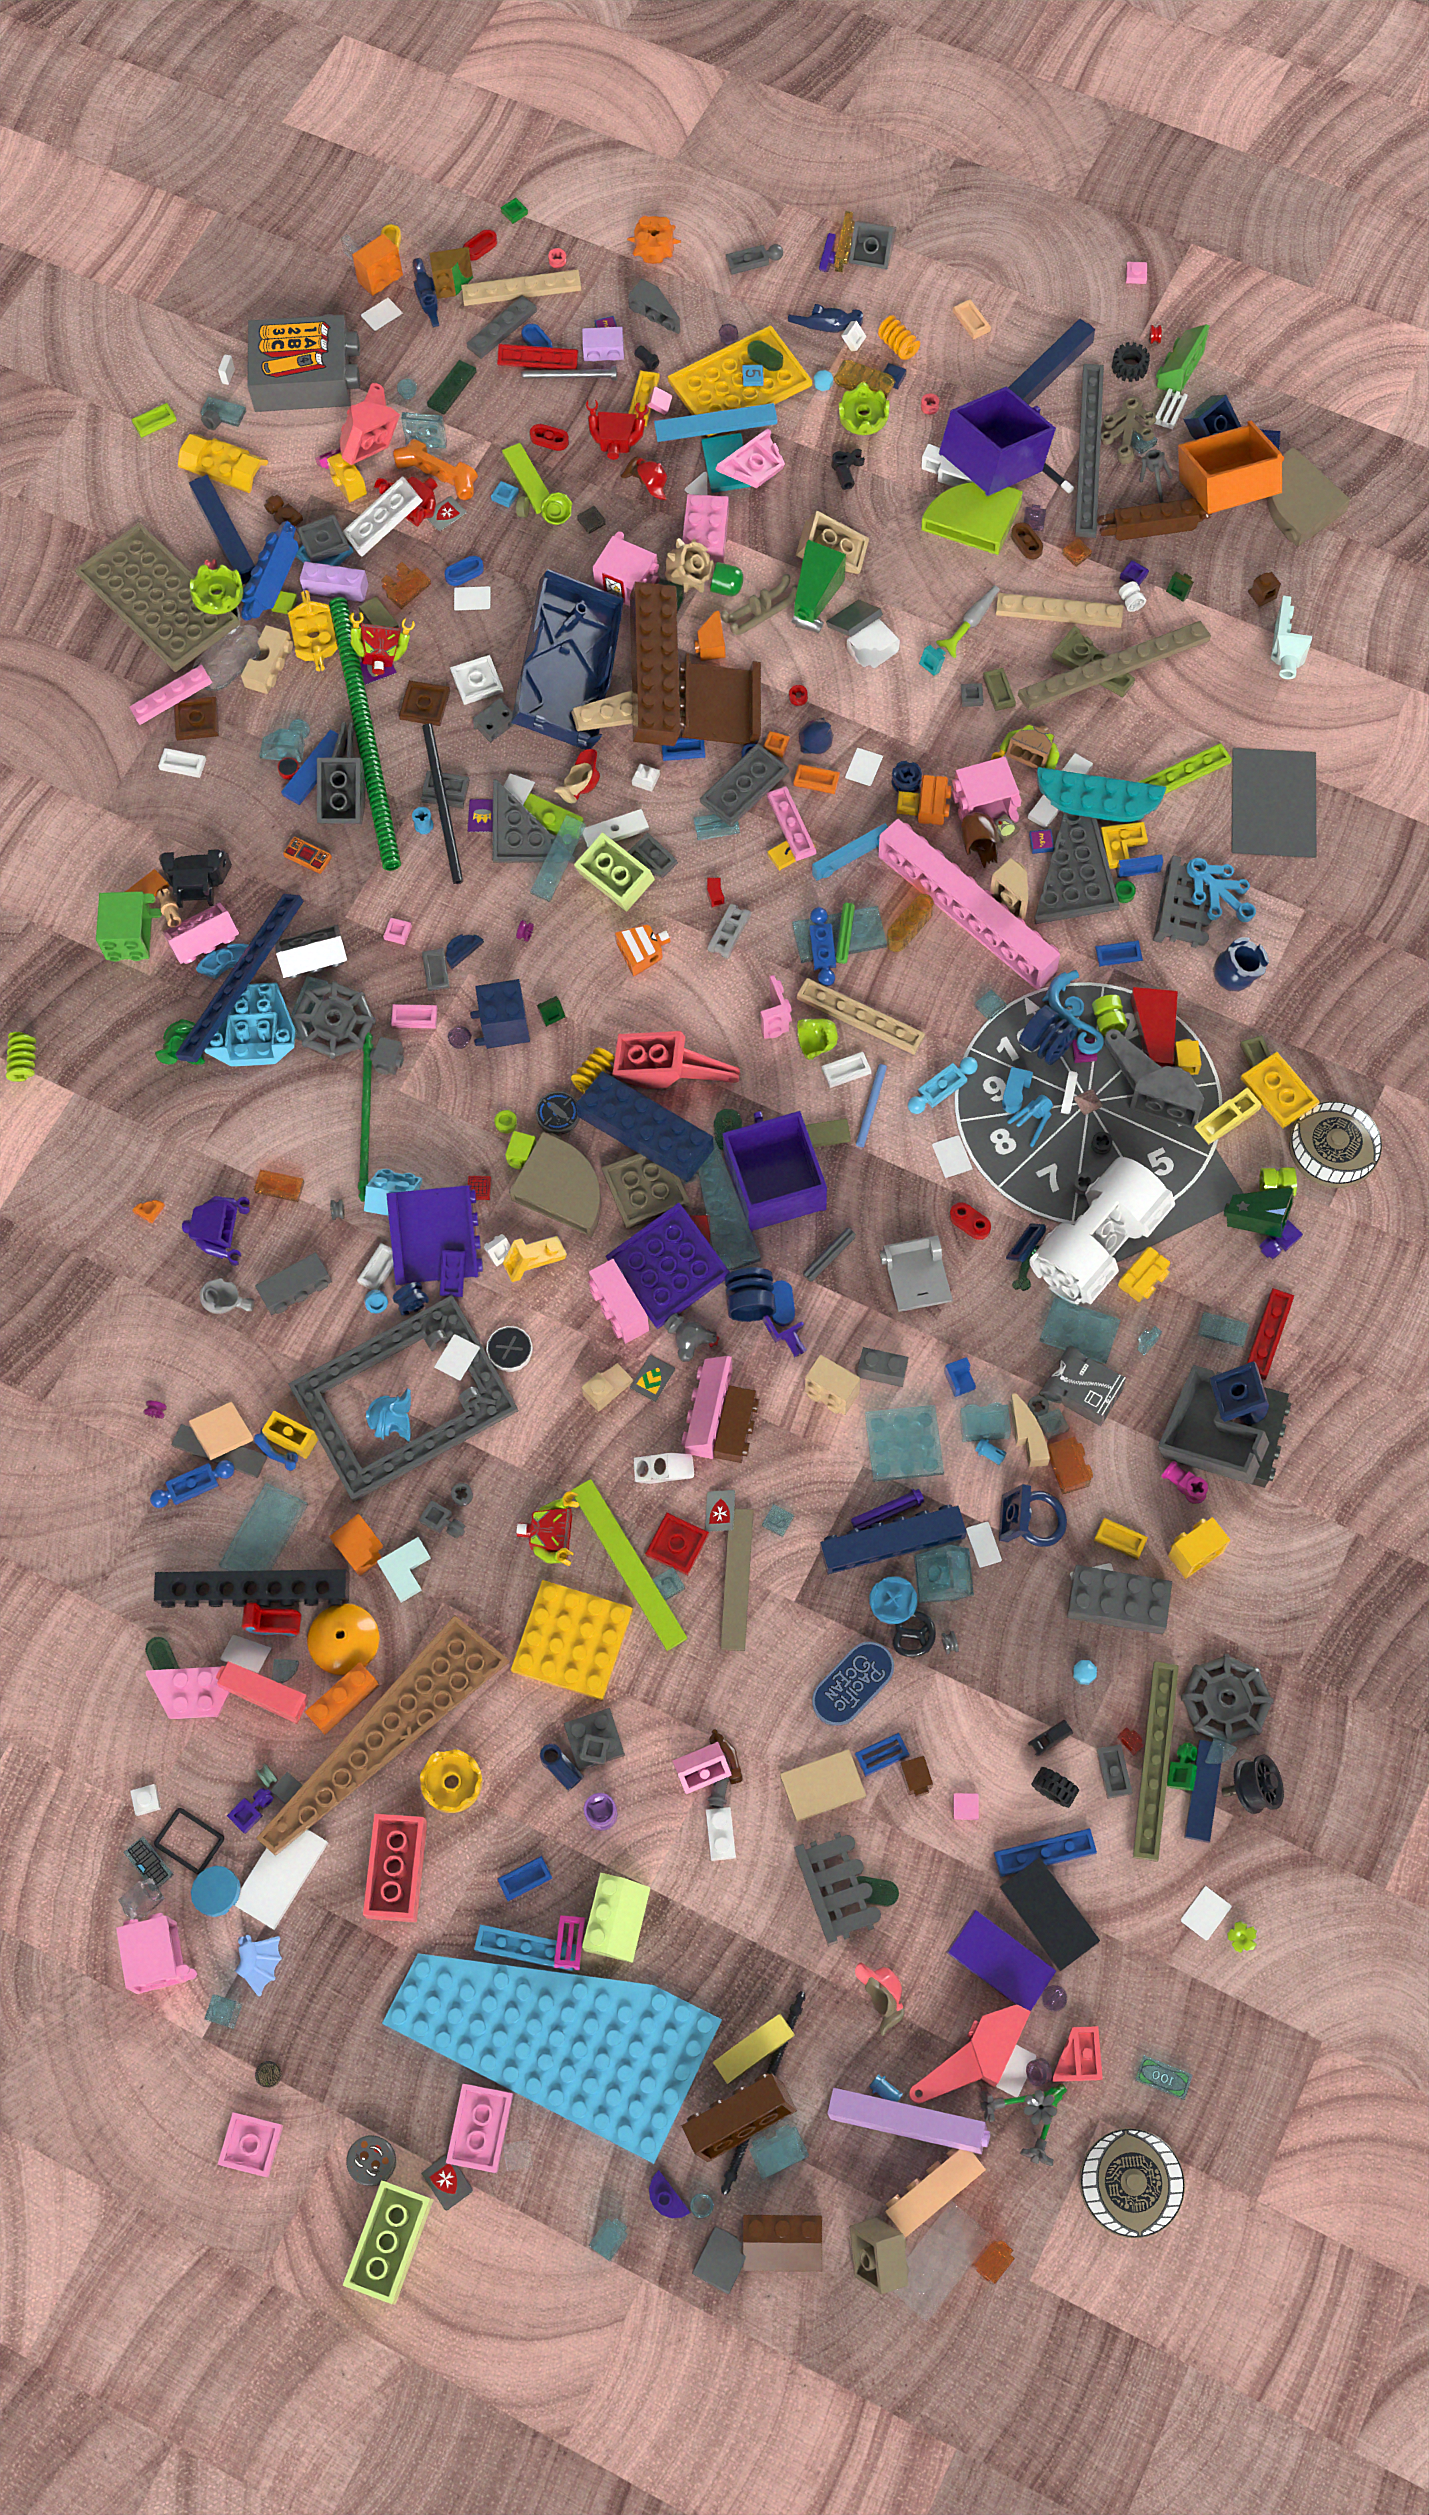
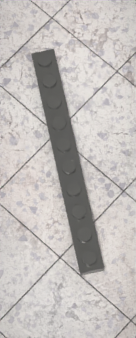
[1075,364,1104,538]

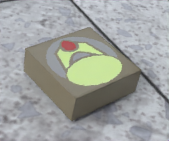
[995,814,1020,844]

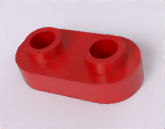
[529,424,569,451]
[950,1202,991,1240]

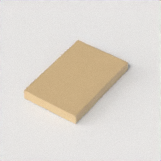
[780,1749,866,1822]

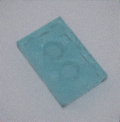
[1039,1297,1121,1364]

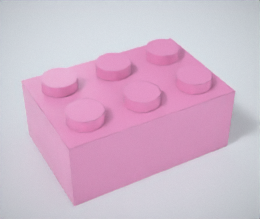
[682,494,729,563]
[588,1259,649,1344]

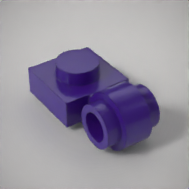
[1259,1220,1303,1260]

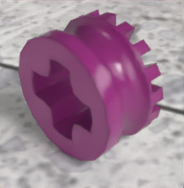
[516,920,534,942]
[143,1400,167,1419]

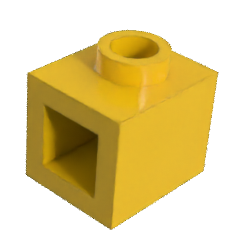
[1174,1039,1201,1075]

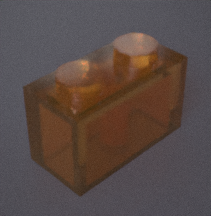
[1048,1437,1093,1495]
[971,2240,1015,2285]

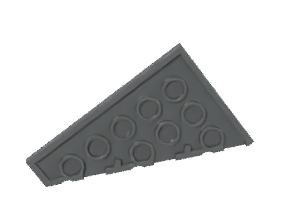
[1034,812,1120,924]

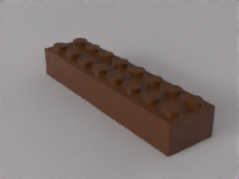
[630,581,680,746]

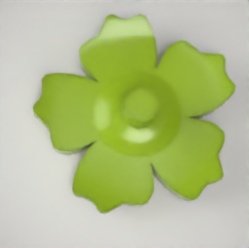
[1227,1921,1257,1953]

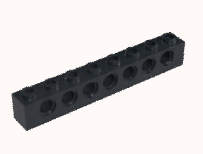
[154,1569,350,1608]

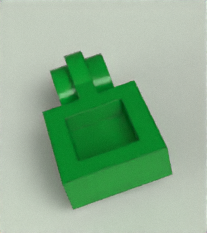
[1167,1743,1197,1791]

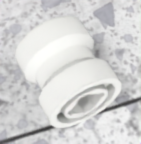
[1119,582,1146,612]

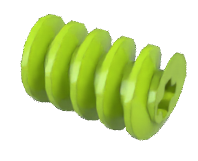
[6,1032,36,1082]

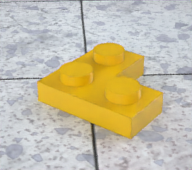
[1100,822,1148,869]

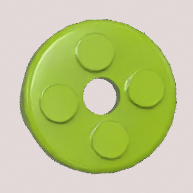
[838,383,890,435]
[190,564,244,615]

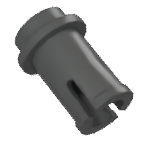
[707,1777,729,1808]

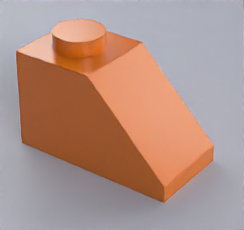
[694,611,726,661]

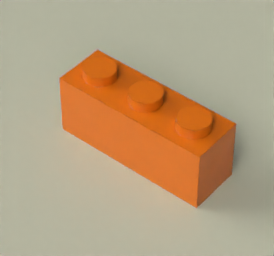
[305,1662,380,1735]

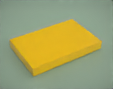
[1240,1052,1320,1129]

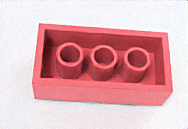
[363,1814,427,1922]

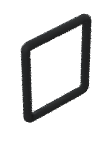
[154,1808,224,1875]

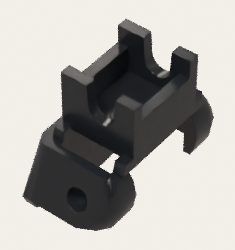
[159,849,232,908]

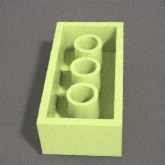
[343,2180,434,2304]

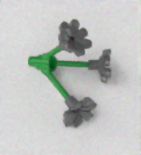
[980,2084,1067,2166]

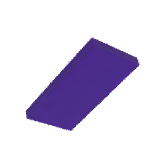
[946,1910,1056,2011]

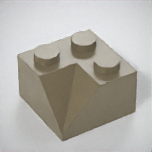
[849,2217,909,2295]

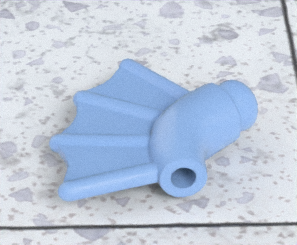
[235,1935,282,1996]

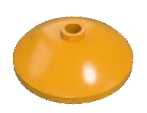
[307,1604,380,1676]

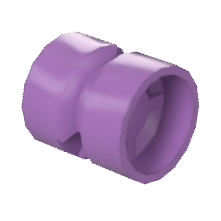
[584,1793,618,1831]

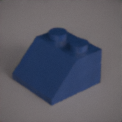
[1183,394,1242,440]

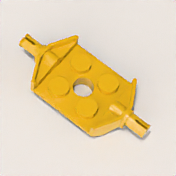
[288,590,338,672]

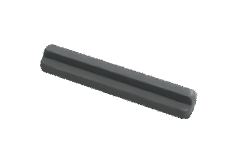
[803,1228,856,1282]

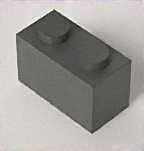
[857,1347,909,1387]

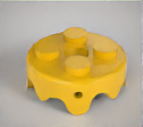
[420,1749,483,1813]

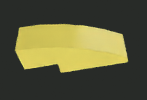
[1194,1087,1262,1145]
[713,2014,795,2084]

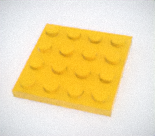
[511,1580,633,1701]

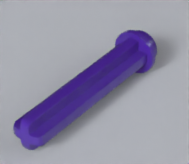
[851,1489,924,1530]

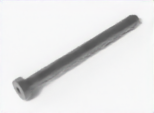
[521,366,617,381]

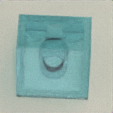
[915,1545,974,1603]

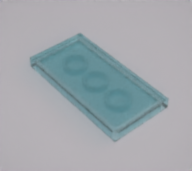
[792,906,887,963]
[219,1483,308,1585]

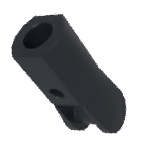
[1027,1720,1073,1757]

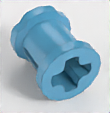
[412,807,434,834]

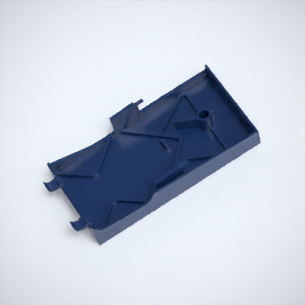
[511,569,624,750]

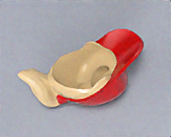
[554,749,600,804]

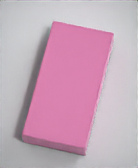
[391,1004,438,1028]

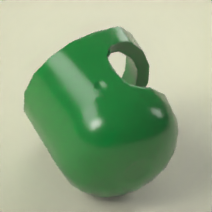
[710,562,744,597]

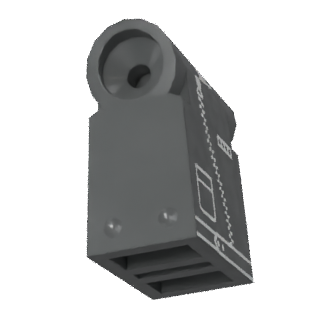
[1039,1345,1126,1427]

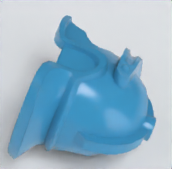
[366,1388,411,1441]

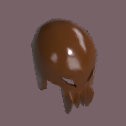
[960,812,1000,868]

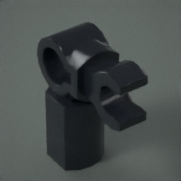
[831,449,865,490]

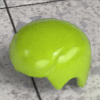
[541,492,572,525]

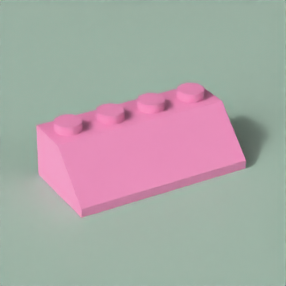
[681,1356,733,1459]

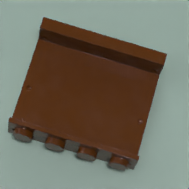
[679,653,761,745]

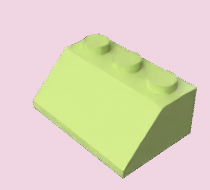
[582,1872,651,1963]

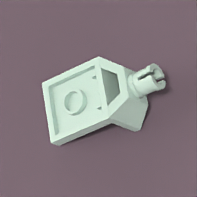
[1271,596,1312,679]

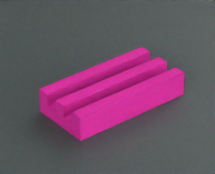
[554,1915,585,1970]

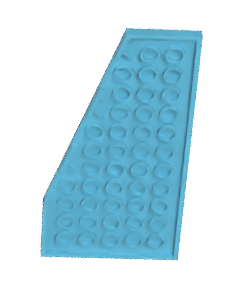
[382,1953,722,2164]

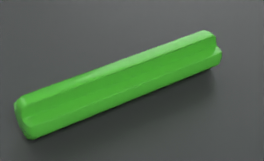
[836,903,855,964]

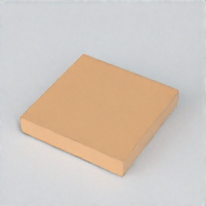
[189,1402,253,1460]

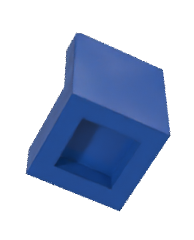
[944,1357,976,1397]

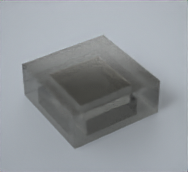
[577,506,606,534]

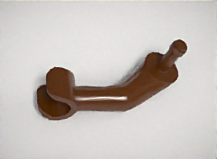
[709,1729,743,1784]

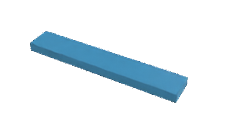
[654,403,777,442]

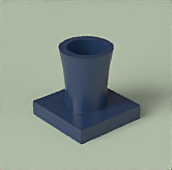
[1210,1361,1269,1424]

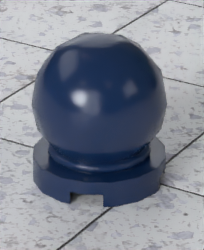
[1213,937,1269,992]

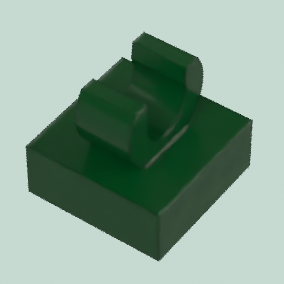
[1166,571,1194,602]
[536,996,566,1027]

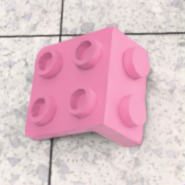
[761,975,792,1039]

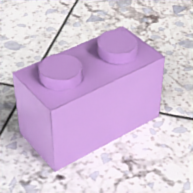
[582,327,624,361]

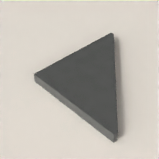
[492,779,576,863]

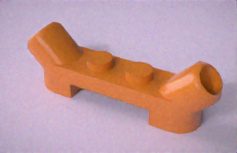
[393,439,478,500]

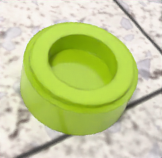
[494,1110,517,1134]

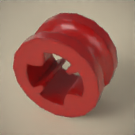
[1149,325,1162,344]
[789,685,808,706]

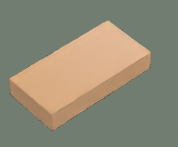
[953,299,991,340]

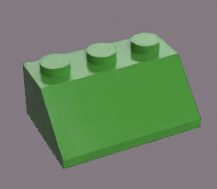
[1156,324,1210,394]

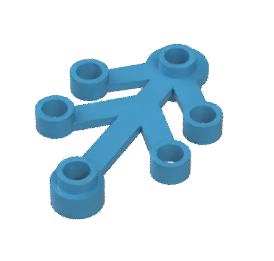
[1186,858,1256,922]

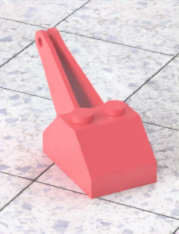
[339,383,400,465]
[613,1031,740,1089]
[909,2004,1031,2104]

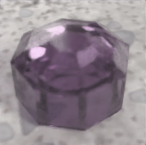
[719,323,738,345]

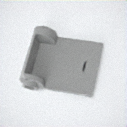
[879,1235,953,1312]

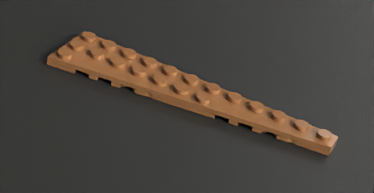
[256,1615,509,1856]

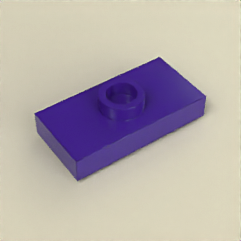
[440,1250,466,1297]

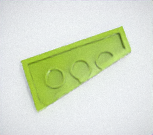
[523,793,584,840]

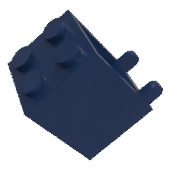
[470,979,530,1049]

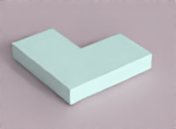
[377,1537,431,1603]

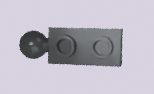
[726,244,783,275]

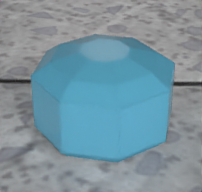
[813,370,833,391]
[1073,1660,1097,1685]

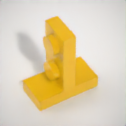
[503,1236,567,1282]

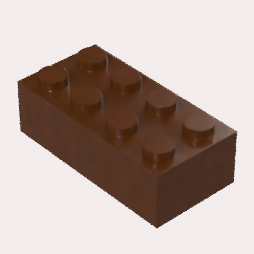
[681,2073,797,2162]

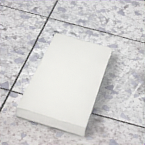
[343,476,423,556]
[235,1830,328,1930]

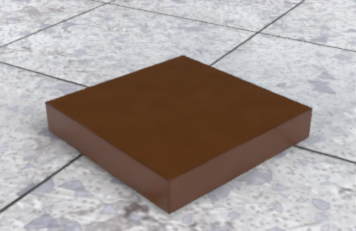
[399,680,450,726]
[174,696,219,741]

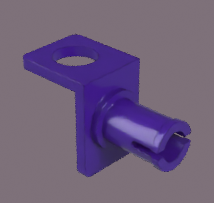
[762,1315,807,1358]

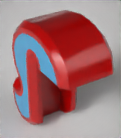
[241,1603,302,1637]

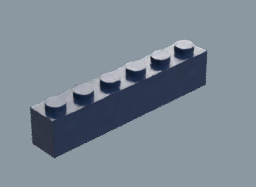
[820,1504,967,1575]

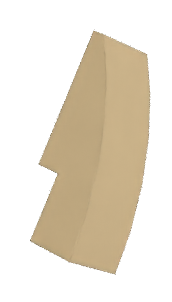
[1010,1394,1050,1467]

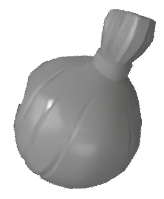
[199,1278,254,1314]

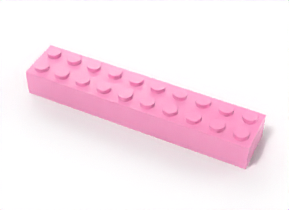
[878,819,1060,991]

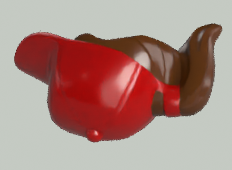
[620,456,667,501]

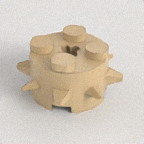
[665,538,714,593]

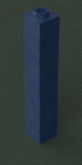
[1008,319,1095,405]
[189,475,255,585]

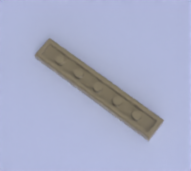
[721,1508,753,1651]

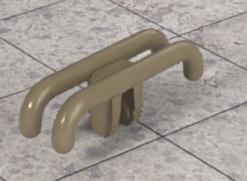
[721,574,798,635]

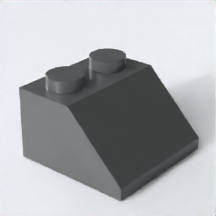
[849,221,896,269]

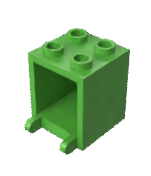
[96,892,162,962]

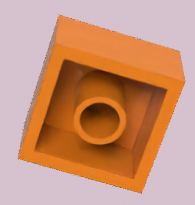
[352,234,403,296]

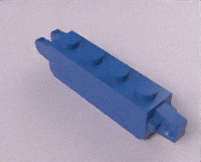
[241,521,299,621]

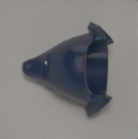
[799,717,834,754]

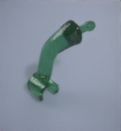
[1012,1245,1040,1291]

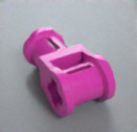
[1161,1460,1208,1504]

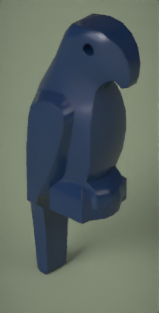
[412,258,439,328]
[788,304,863,333]

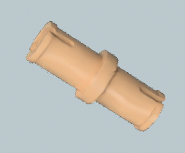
[157,889,182,928]

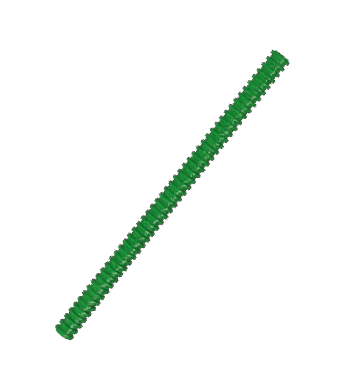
[329,597,401,871]

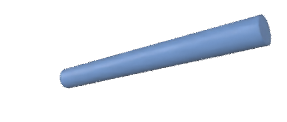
[856,1064,887,1147]

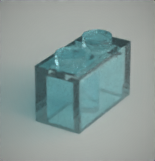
[959,1402,1011,1442]
[749,2124,809,2180]

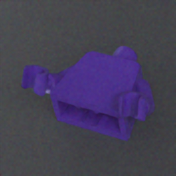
[182,1196,250,1266]

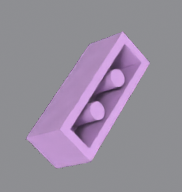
[300,562,368,602]

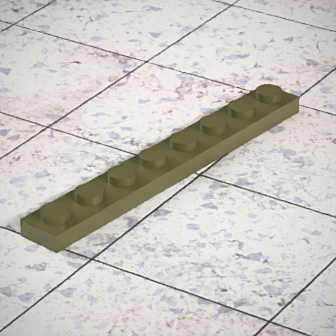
[1132,1661,1179,1862]

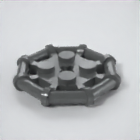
[292,981,376,1059]
[1181,1654,1274,1746]

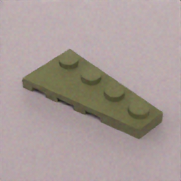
[1052,626,1135,698]

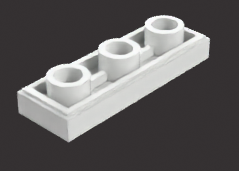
[581,809,649,849]

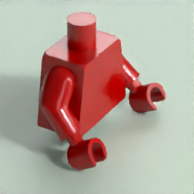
[586,400,649,460]
[374,477,438,527]

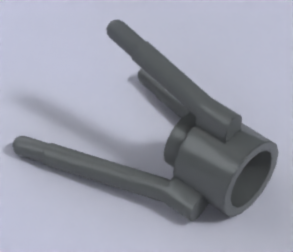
[1139,449,1173,503]

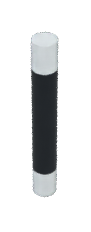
[1042,463,1074,493]

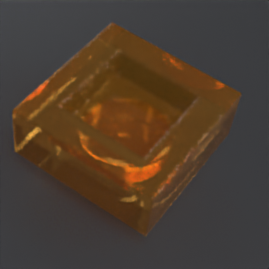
[1062,538,1092,567]

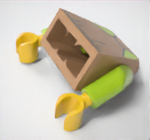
[991,724,1059,770]

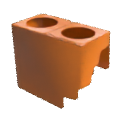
[329,1513,383,1576]

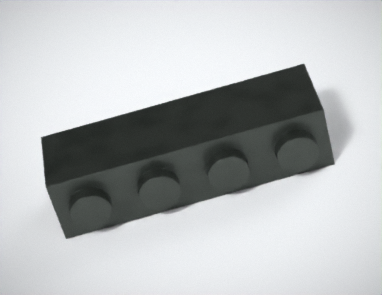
[1250,1387,1291,1488]

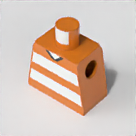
[615,925,671,977]

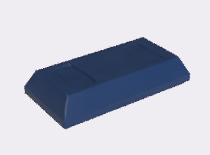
[1006,1223,1046,1262]

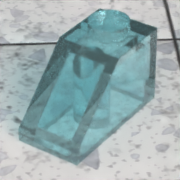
[259,728,305,762]

